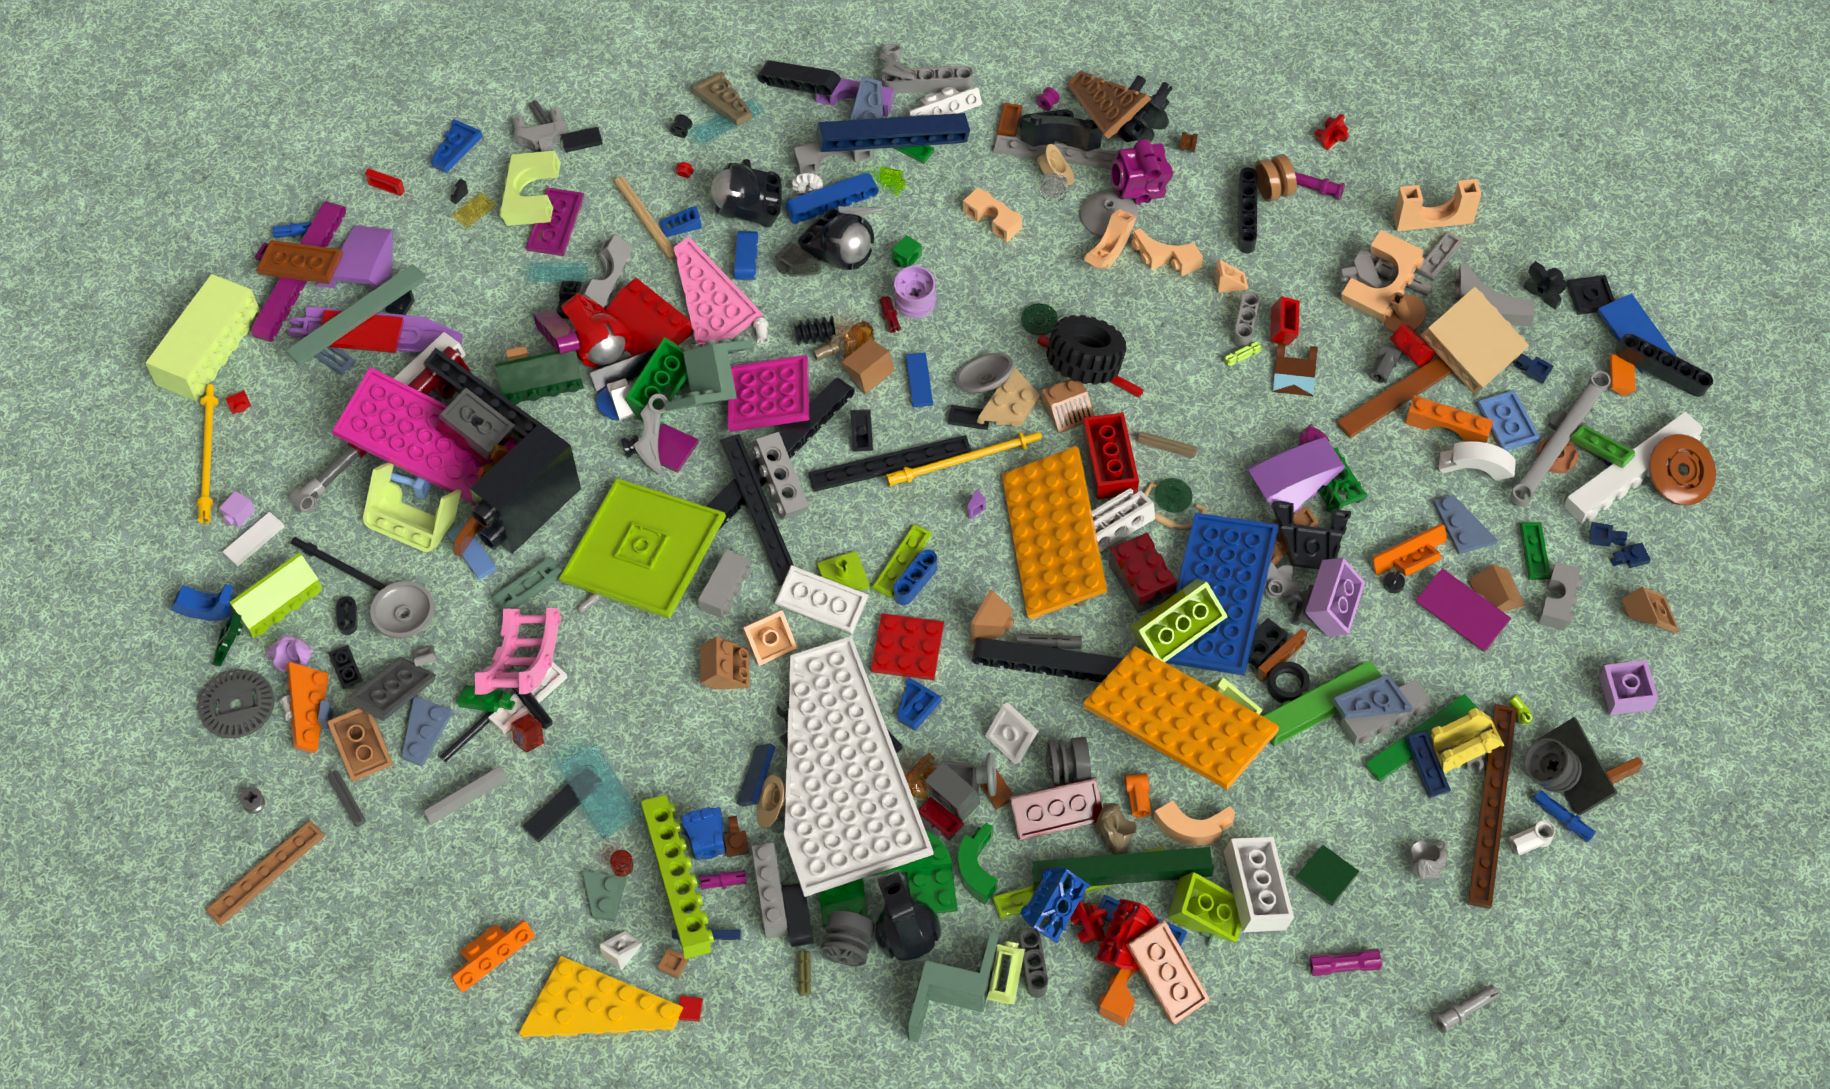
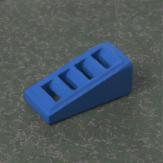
[660,206,702,237]

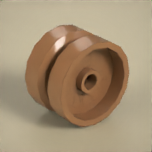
[1254,154,1297,202]

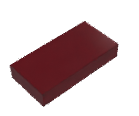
[918,797,964,841]

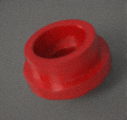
[675,162,694,178]

